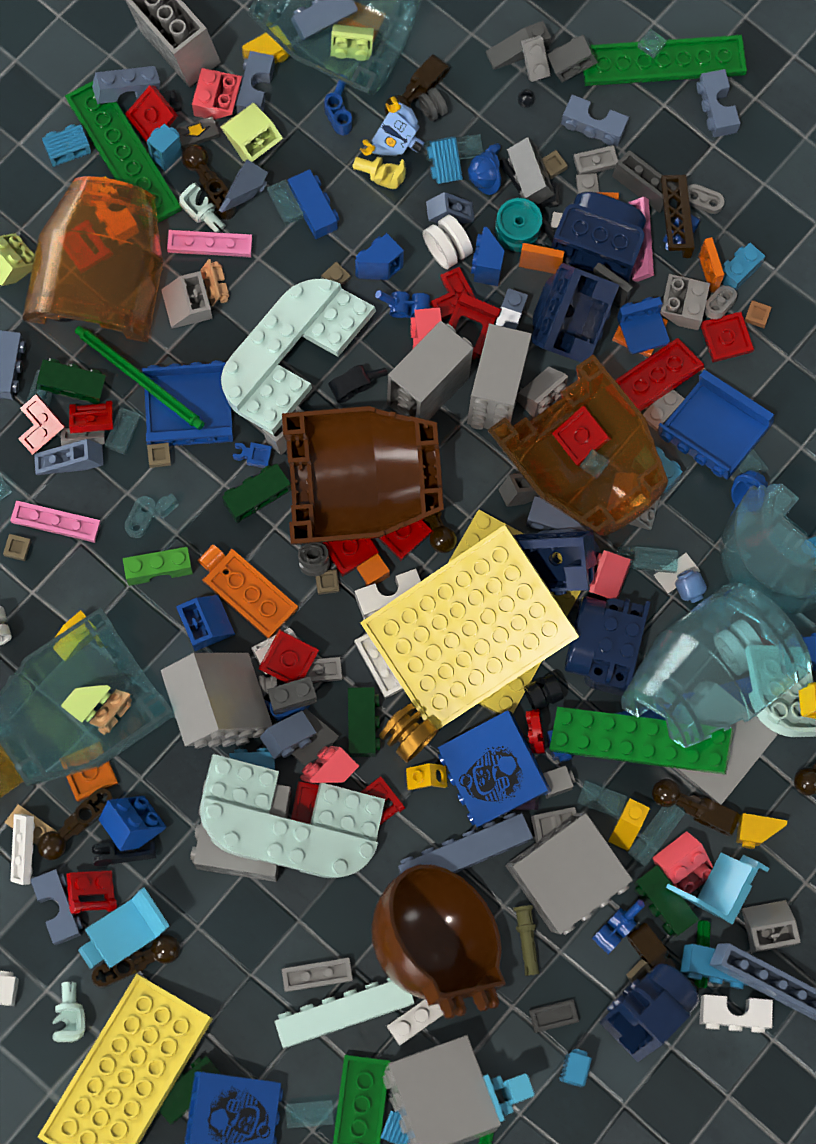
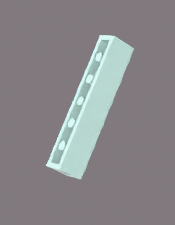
[275,978,414,1049]

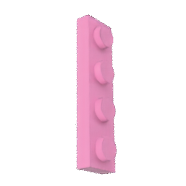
[628,197,654,282]
[167,230,252,257]
[10,500,101,543]

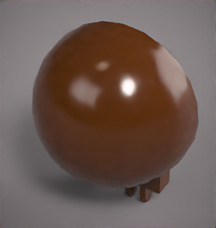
[371,864,506,1019]

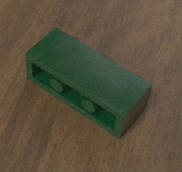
[36,359,106,404]
[222,464,291,523]
[348,687,380,757]
[634,865,699,938]
[159,1056,223,1125]

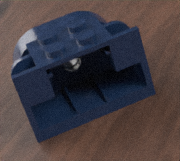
[551,192,646,283]
[532,263,619,365]
[513,529,600,595]
[564,596,650,697]
[599,964,699,1062]

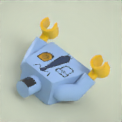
[360,97,425,156]

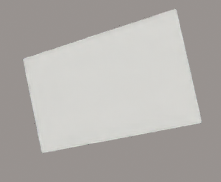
[654,553,700,593]

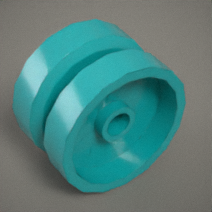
[495,198,542,252]

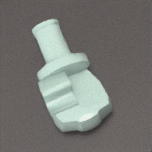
[179,183,225,233]
[53,982,85,1042]

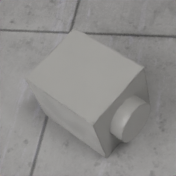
[543,766,575,798]

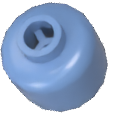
[675,569,707,603]

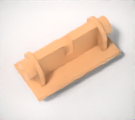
[201,259,229,306]
[89,689,132,735]

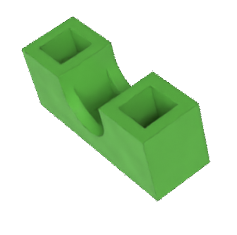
[123,547,193,586]

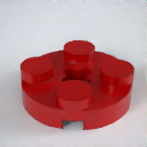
[526,709,545,754]

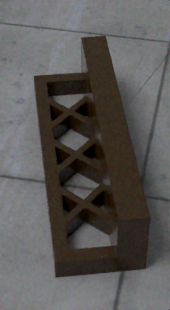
[661,175,695,258]

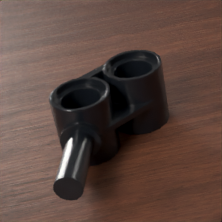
[328,365,388,404]

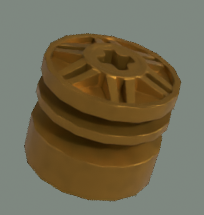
[379,703,438,763]

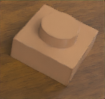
[744,300,771,328]

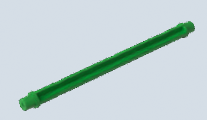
[75,325,205,430]

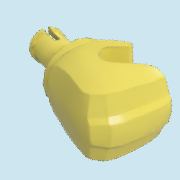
[353,156,406,189]

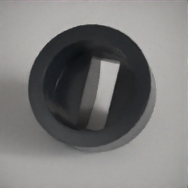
[518,89,534,108]

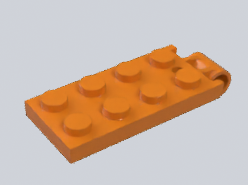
[198,544,299,639]

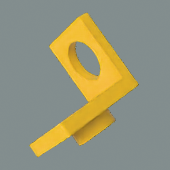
[406,763,447,790]

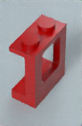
[448,293,501,360]

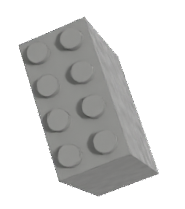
[125,0,221,87]
[387,321,473,420]
[467,324,532,434]
[161,653,272,749]
[670,681,778,805]
[191,780,291,882]
[505,813,633,935]
[383,1035,501,1144]

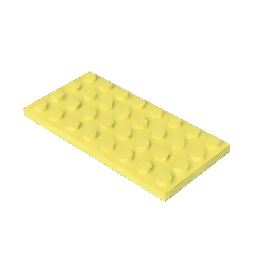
[38,974,213,1144]

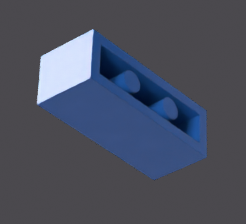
[288,169,339,239]

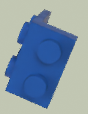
[617,297,670,354]

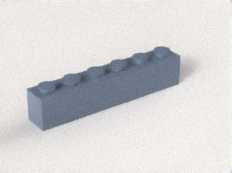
[398,812,533,874]
[709,944,816,1021]

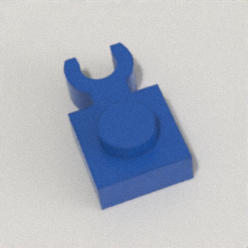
[233,442,272,468]

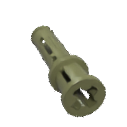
[513,905,540,976]

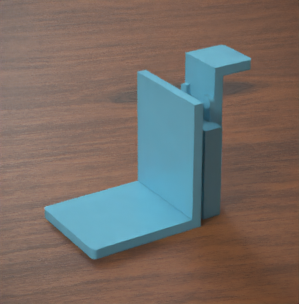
[666,853,769,924]
[78,888,169,969]
[483,1074,534,1122]

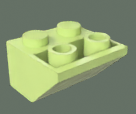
[330,24,374,61]
[221,103,283,162]
[0,233,41,286]
[61,685,111,723]

